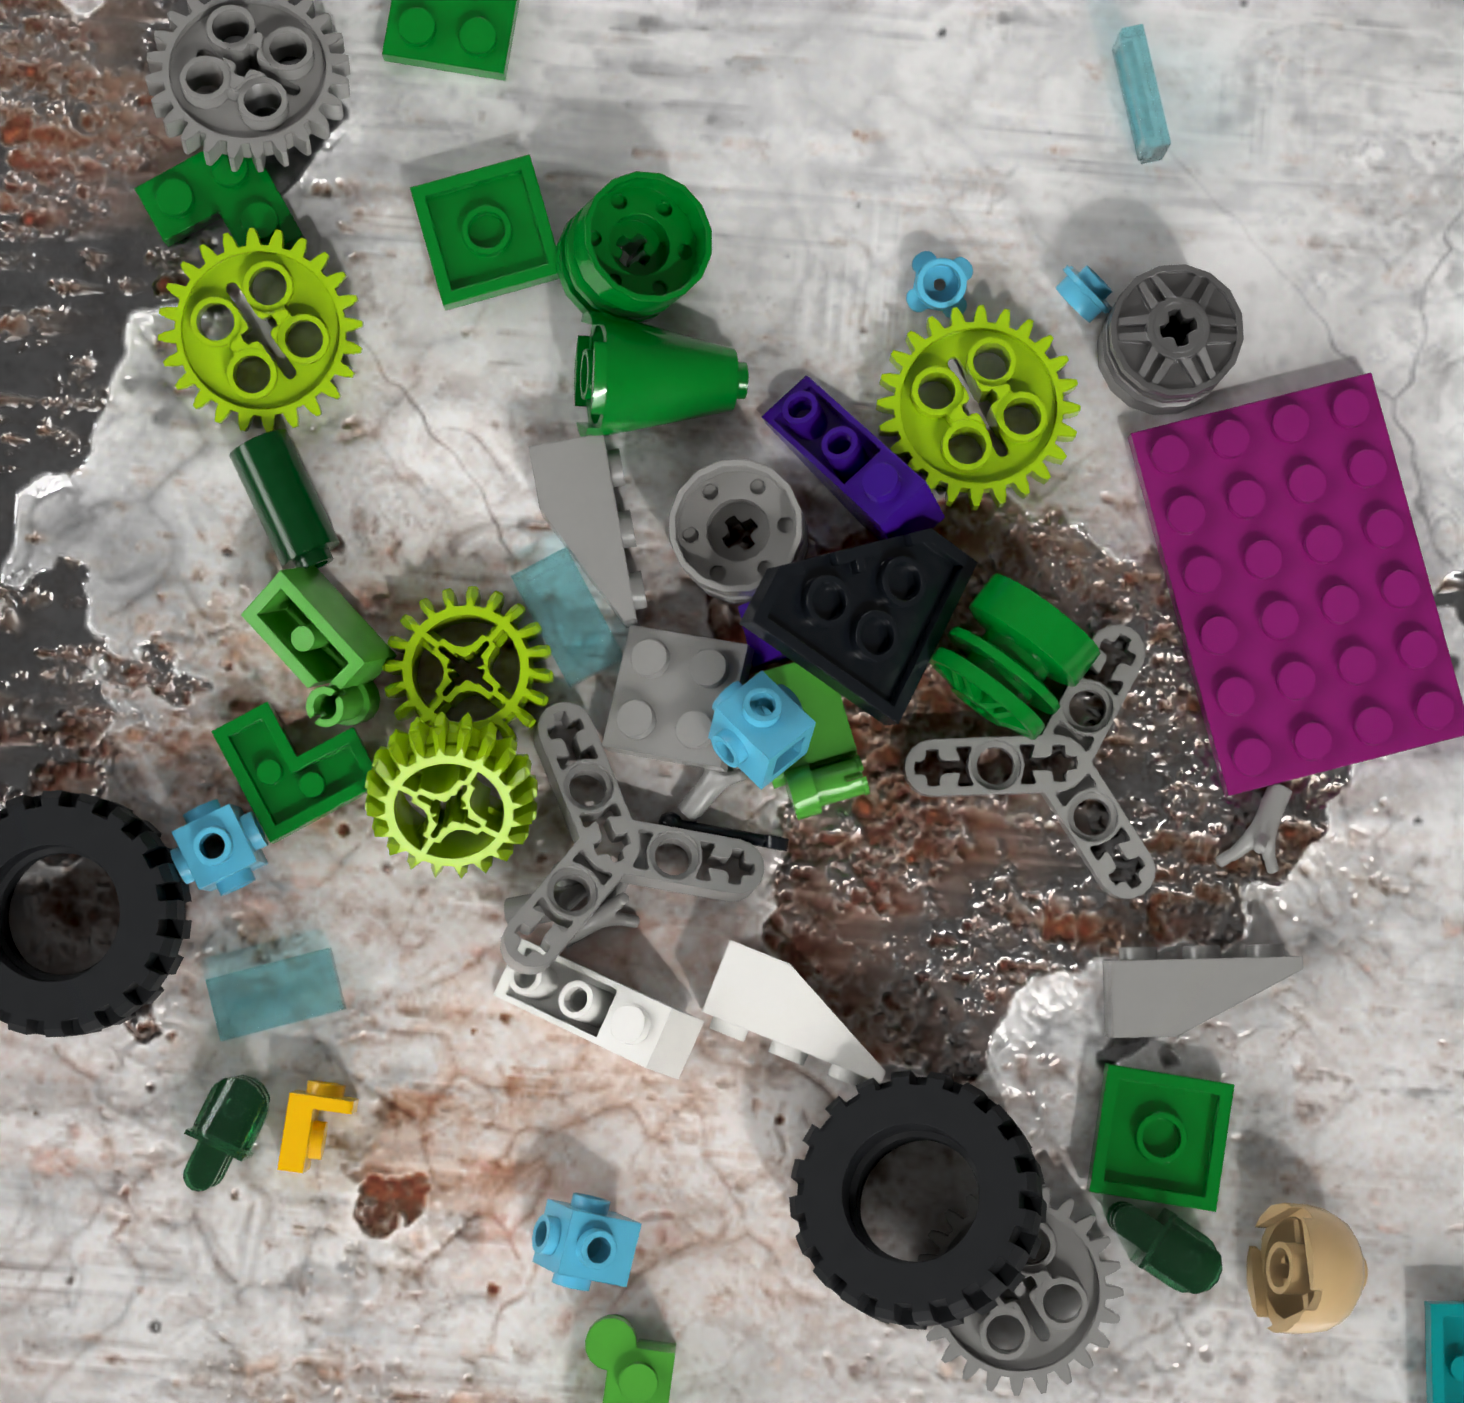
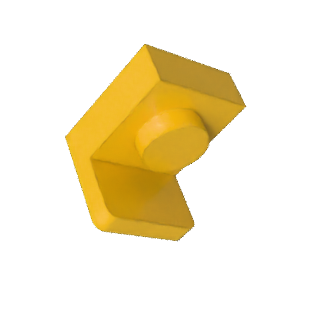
[277,1080,359,1173]

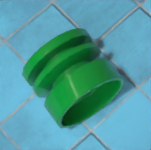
[556,171,712,323]
[929,573,1101,740]

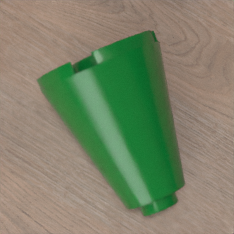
[574,311,749,437]

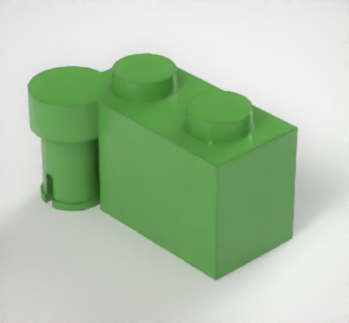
[241,565,397,728]
[754,662,870,820]
[585,1314,676,1403]

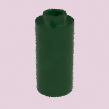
[229,429,340,569]

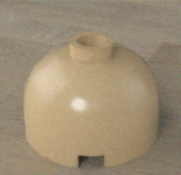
[1247,1203,1368,1334]

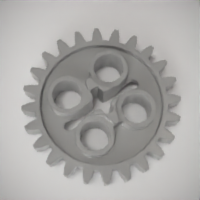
[145,0,350,172]
[917,1187,1124,1396]

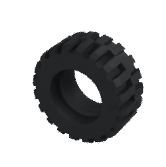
[0,790,192,1037]
[789,1070,1047,1330]

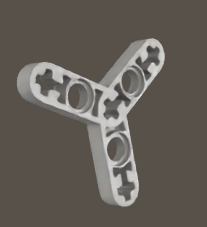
[903,624,1155,899]
[500,702,764,975]

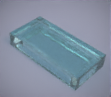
[1112,24,1171,164]
[511,547,623,688]
[206,948,347,1041]

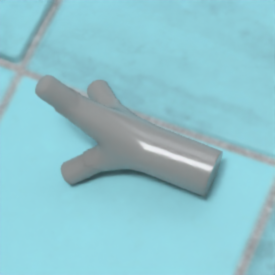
[677,766,748,822]
[1215,784,1292,874]
[558,882,640,948]

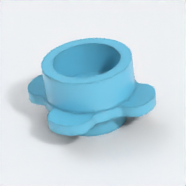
[906,251,973,318]
[1055,265,1113,323]

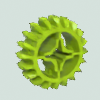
[382,586,554,742]
[365,711,538,879]

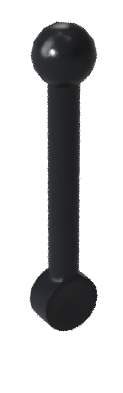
[658,812,789,852]

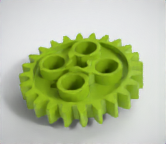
[158,228,364,432]
[876,305,1081,510]

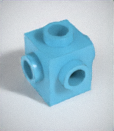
[708,671,816,790]
[170,799,268,896]
[532,1193,642,1291]

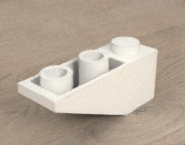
[493,938,704,1080]
[701,940,886,1087]

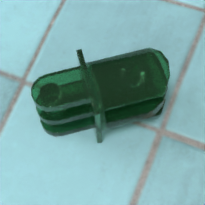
[183,1075,270,1192]
[1106,1201,1223,1294]

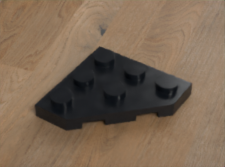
[739,528,978,725]

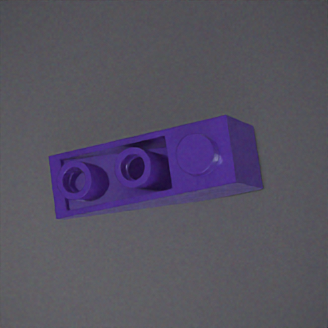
[761,375,945,540]

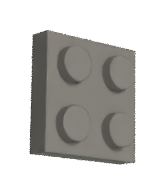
[602,625,755,772]

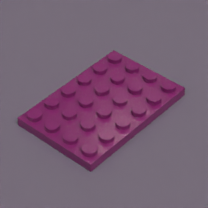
[1127,373,1464,797]

